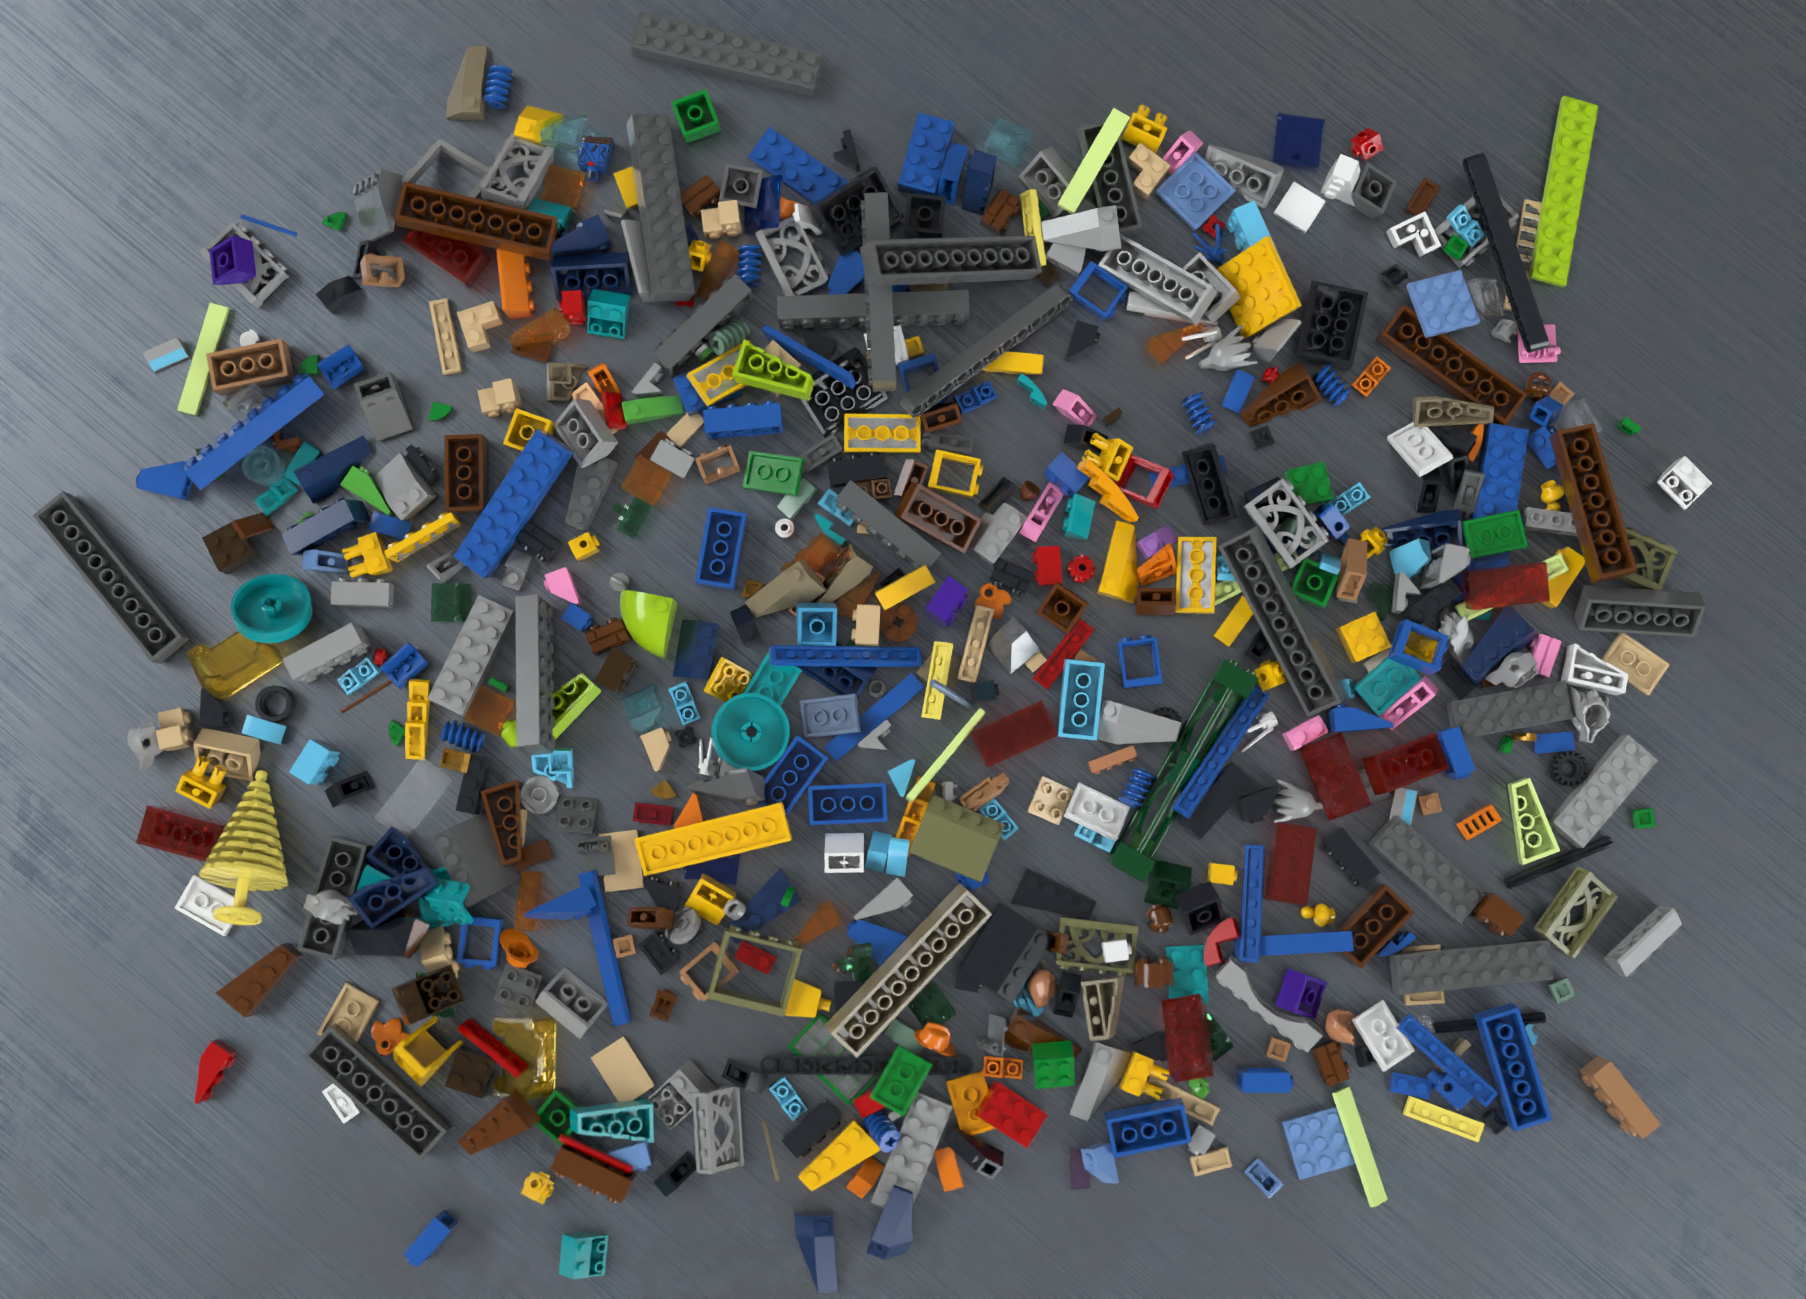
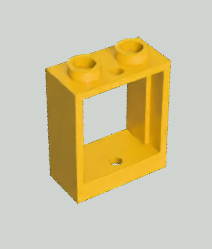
[928,449,984,499]

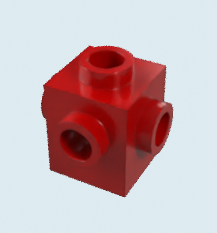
[1350,128,1384,161]
[1067,555,1096,584]

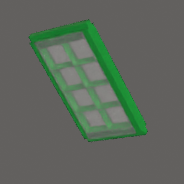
[788,1012,878,1106]

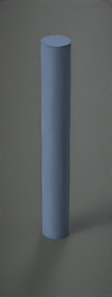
[929,679,973,709]

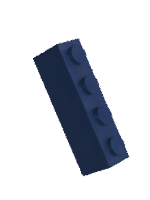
[551,252,632,301]
[796,642,877,700]

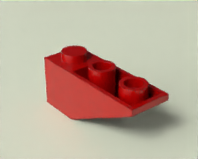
[195,1039,237,1104]

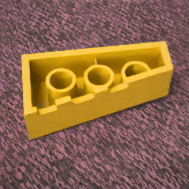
[798,1117,881,1191]

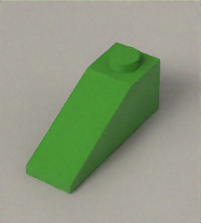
[622,395,684,425]
[340,466,395,517]

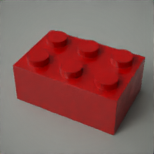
[974,1081,1048,1149]

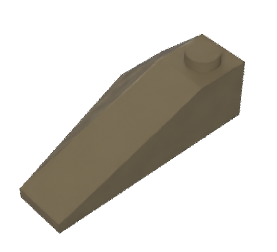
[1412,396,1494,427]

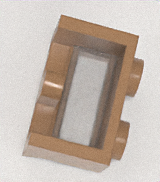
[360,254,405,288]
[695,445,741,485]

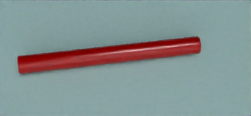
[558,1133,633,1174]

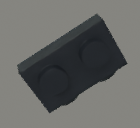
[405,444,439,486]
[638,930,680,975]

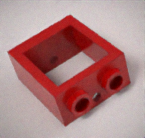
[1114,454,1174,509]

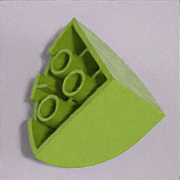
[620,590,678,659]

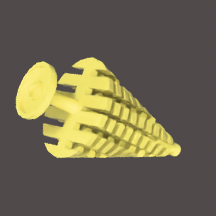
[199,770,289,925]

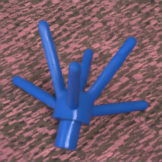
[1187,224,1227,266]

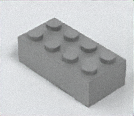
[282,623,372,683]

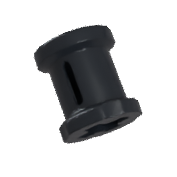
[1481,1108,1508,1135]

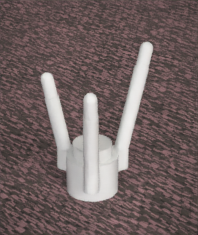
[1182,326,1222,360]
[1240,711,1278,752]
[698,738,722,776]

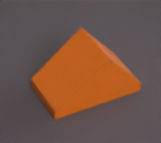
[587,363,621,395]
[673,793,705,828]
[846,1156,884,1199]

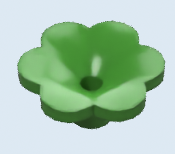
[1189,1074,1209,1099]

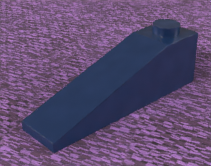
[537,214,613,259]
[293,435,373,504]
[1382,509,1463,551]
[366,826,436,900]
[348,867,438,929]
[866,1184,913,1260]
[794,1211,838,1293]

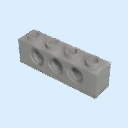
[1520,507,1578,537]

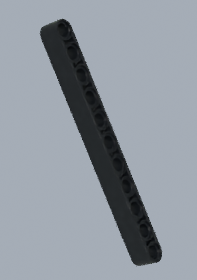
[1463,153,1549,353]
[760,1054,974,1075]

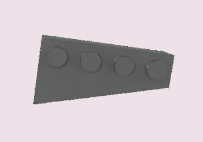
[565,457,619,533]

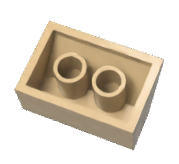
[193,728,260,782]

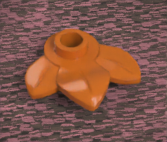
[974,583,1012,620]
[371,1018,409,1055]

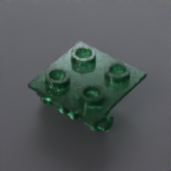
[431,582,470,622]
[907,982,957,1028]

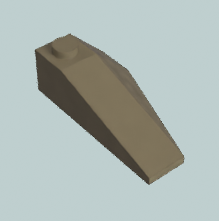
[446,46,488,120]
[810,541,873,603]
[745,559,827,618]

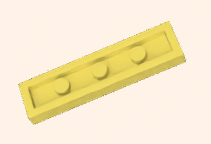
[1019,189,1046,267]
[921,641,953,720]
[1402,1096,1485,1142]

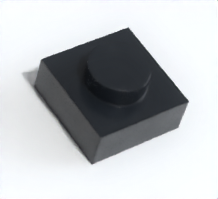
[1381,264,1408,287]

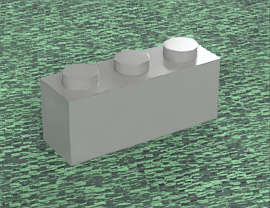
[331,578,394,608]

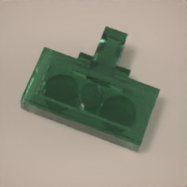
[612,496,652,539]
[1366,581,1410,622]
[837,942,873,982]

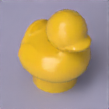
[1541,480,1565,511]
[1301,903,1335,927]

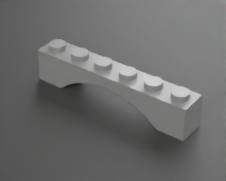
[1216,954,1323,1052]

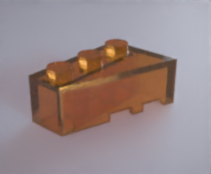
[780,532,838,574]

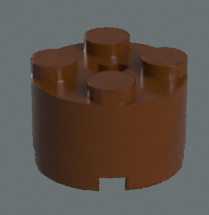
[879,603,918,643]
[1134,956,1174,988]

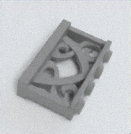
[479,133,554,210]
[1434,195,1519,269]
[755,215,831,296]
[199,221,289,308]
[1243,478,1329,569]
[692,1086,744,1174]

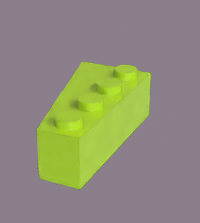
[732,340,814,401]
[552,673,602,740]

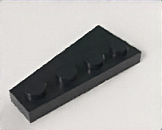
[1010,868,1097,920]

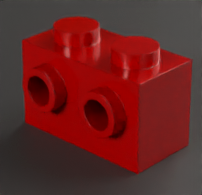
[559,290,588,326]

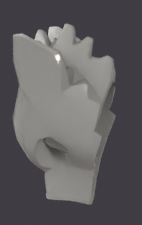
[1199,325,1257,372]
[1438,607,1474,665]
[1485,652,1538,688]
[1569,686,1611,743]
[127,721,163,772]
[1273,779,1324,822]
[303,889,359,925]

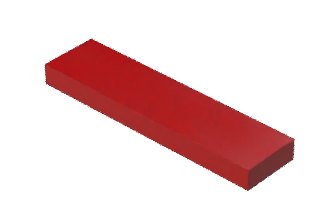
[1033,618,1095,690]
[457,1018,529,1078]

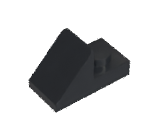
[833,129,860,172]
[1443,454,1469,493]
[1242,628,1271,664]

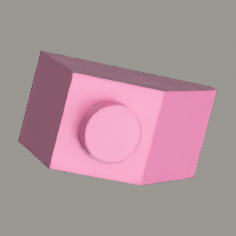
[1162,130,1203,175]
[1052,389,1097,427]
[543,567,582,606]

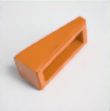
[1456,804,1502,841]

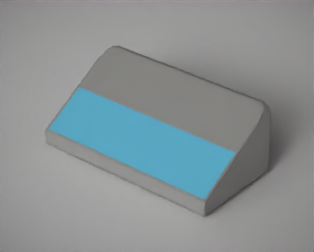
[143,338,189,372]
[1389,787,1418,827]

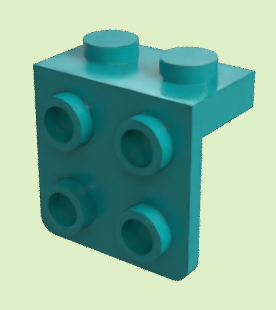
[425,878,473,925]

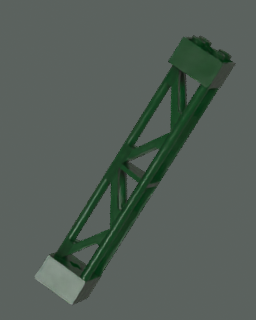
[1106,658,1259,882]

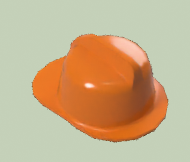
[769,191,808,219]
[500,928,539,969]
[914,1022,956,1057]

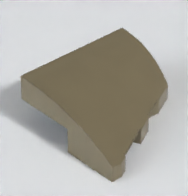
[547,363,586,401]

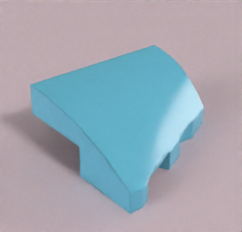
[1389,539,1432,579]
[531,748,574,788]

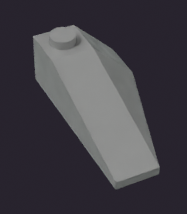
[1041,205,1121,252]
[1069,1040,1132,1121]

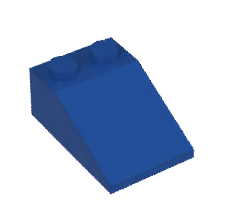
[673,370,742,416]
[1325,704,1394,733]
[524,884,596,920]

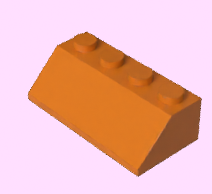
[496,249,535,319]

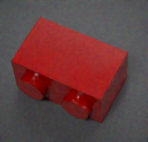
[1032,545,1062,587]

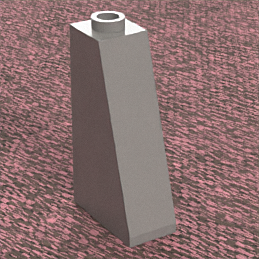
[1046,198,1096,278]

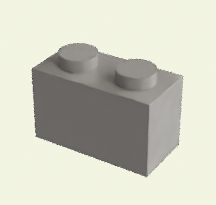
[649,439,695,479]

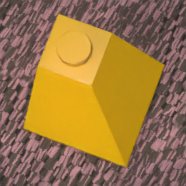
[514,105,564,149]

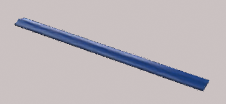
[241,214,297,237]

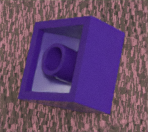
[209,235,256,285]
[1276,969,1327,1019]

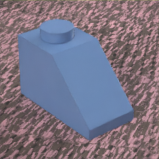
[302,550,349,574]
[607,1141,654,1172]
[1081,1143,1119,1183]

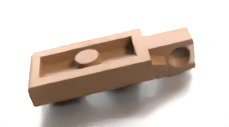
[958,772,1011,812]

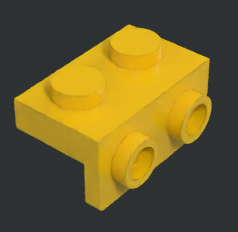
[1403,631,1437,664]

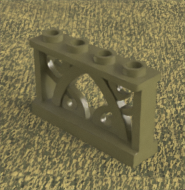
[1584,527,1678,590]
[1533,866,1618,959]
[1055,916,1139,976]

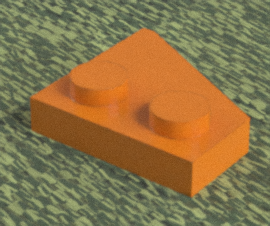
[1137,543,1177,587]

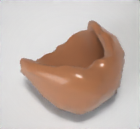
[1027,969,1056,1008]
[1325,1009,1355,1046]

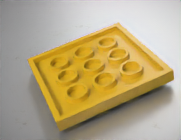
[1216,236,1302,340]

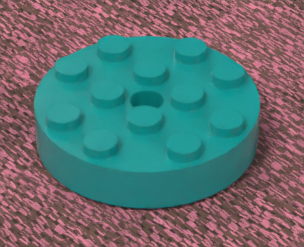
[230,574,313,643]
[711,693,790,771]

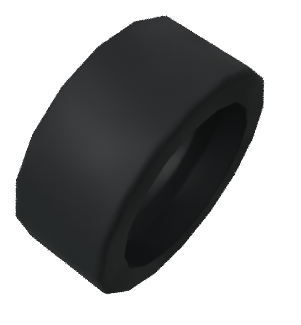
[255,685,296,722]

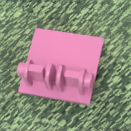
[1517,324,1561,363]

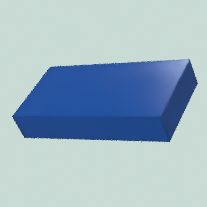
[1533,731,1575,754]

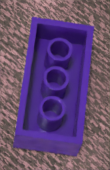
[925,575,969,628]

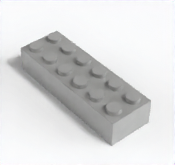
[1098,234,1217,326]
[427,595,516,717]
[1548,735,1658,848]
[871,1090,953,1208]

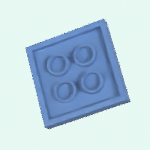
[1155,151,1236,231]
[1406,270,1480,338]
[1281,1106,1356,1180]

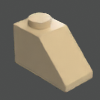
[641,727,672,772]

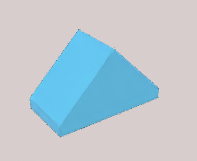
[888,759,916,797]
[865,831,892,873]

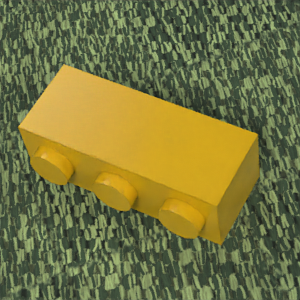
[1532,547,1585,609]

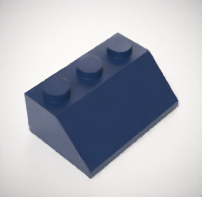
[673,619,720,682]

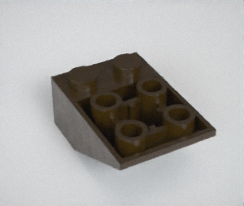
[391,964,465,1025]

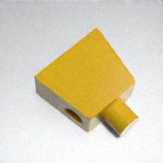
[785,977,832,1018]

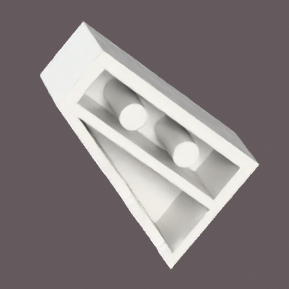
[1320,154,1360,206]
[1561,643,1629,696]

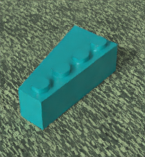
[570,1099,654,1143]

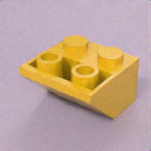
[683,873,737,926]

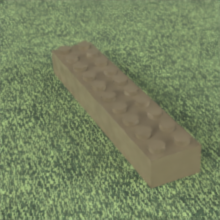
[824,883,992,1058]

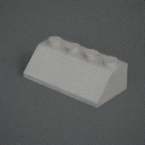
[621,220,652,303]
[1419,543,1471,591]
[1603,906,1682,977]

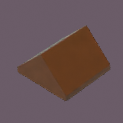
[1036,582,1089,634]

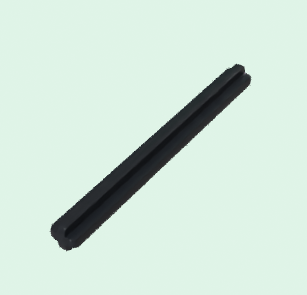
[1504,836,1613,889]
[1429,1012,1546,1034]

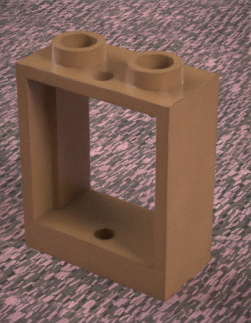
[1337,538,1367,601]
[679,940,741,1002]

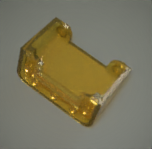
[186,631,283,699]
[492,1017,555,1100]

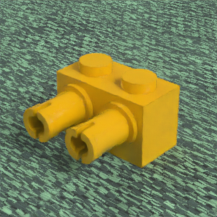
[1121,105,1167,153]
[1082,433,1134,482]
[342,532,393,578]
[175,756,227,809]
[1119,1051,1170,1100]

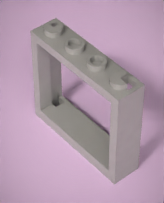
[400,139,497,200]

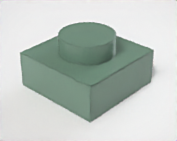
[1548,977,1576,1003]

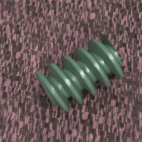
[708,319,750,355]

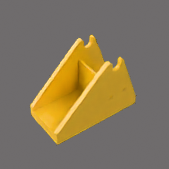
[393,1015,463,1087]

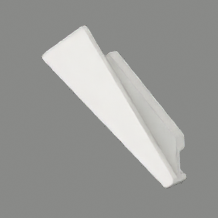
[1126,291,1218,327]

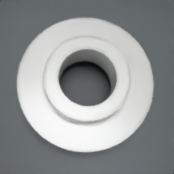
[775,519,794,538]

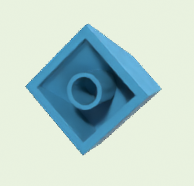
[796,603,837,646]

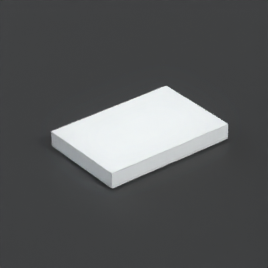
[1387,422,1453,477]
[1063,782,1131,842]
[175,874,235,936]
[1351,1000,1415,1071]

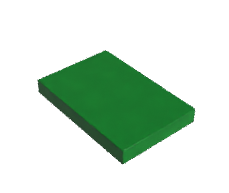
[742,450,805,496]
[1461,509,1528,559]
[870,1044,933,1117]

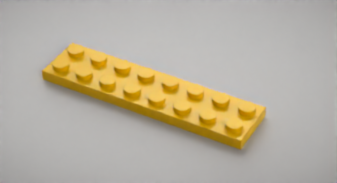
[634,802,792,876]

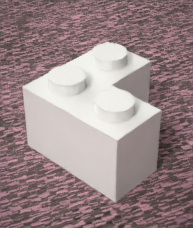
[1386,212,1441,257]

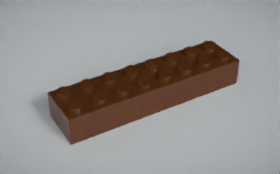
[395,182,558,261]
[1376,304,1528,425]
[1549,423,1637,584]

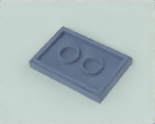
[799,694,861,739]

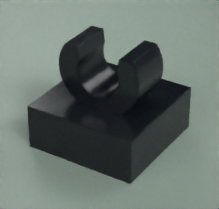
[1249,425,1275,450]

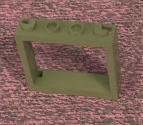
[708,925,802,1017]

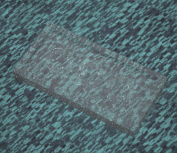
[374,756,454,838]

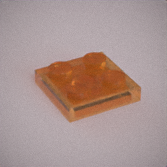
[540,165,587,211]
[621,455,673,507]
[463,685,516,736]

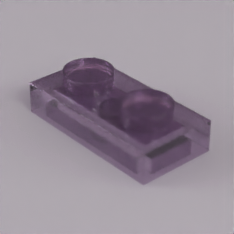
[1068,1148,1091,1190]

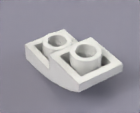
[793,203,823,235]

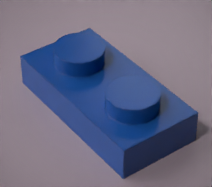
[1389,1071,1432,1100]

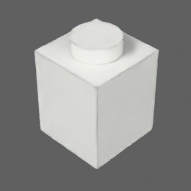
[1101,939,1132,963]

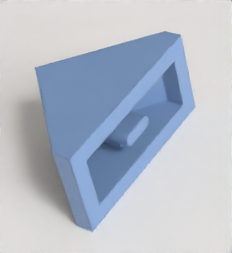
[1244,1158,1284,1199]

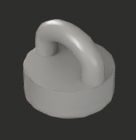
[610,573,630,592]
[724,899,746,920]

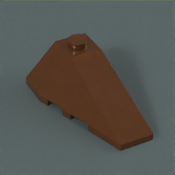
[1240,362,1322,427]
[1004,1006,1082,1060]

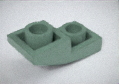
[777,477,818,519]
[883,1018,924,1055]

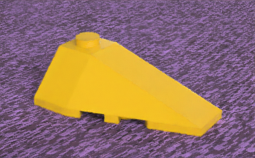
[1097,520,1139,604]

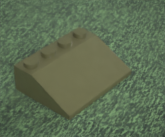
[909,795,1005,883]

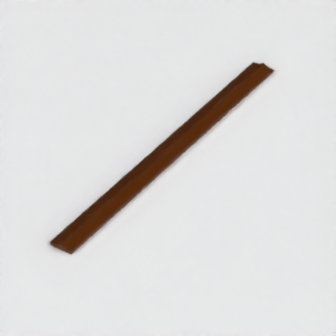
[340,679,392,713]

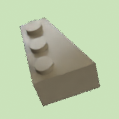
[1081,975,1125,1041]

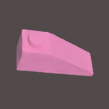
[1019,482,1064,543]
[1379,675,1439,731]

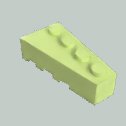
[1507,777,1560,865]

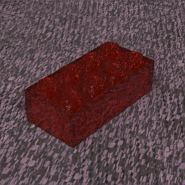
[403,229,491,289]
[1462,561,1550,610]
[971,700,1058,768]
[1299,732,1372,821]
[1362,732,1449,795]
[136,805,226,862]
[1264,822,1317,906]
[1162,994,1214,1083]

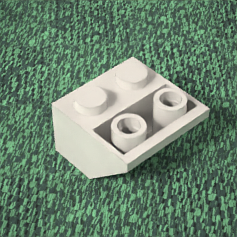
[1657,456,1712,510]
[825,833,864,873]

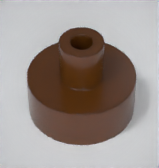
[1020,481,1040,501]

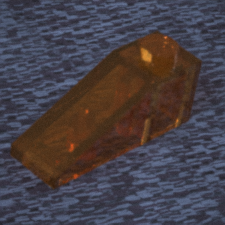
[696,240,739,301]
[508,307,570,348]
[1145,323,1204,367]
[834,570,882,623]
[514,871,542,931]
[794,901,843,945]

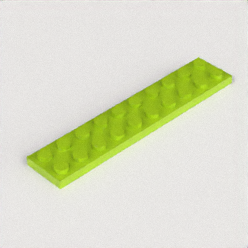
[1528,96,1598,287]

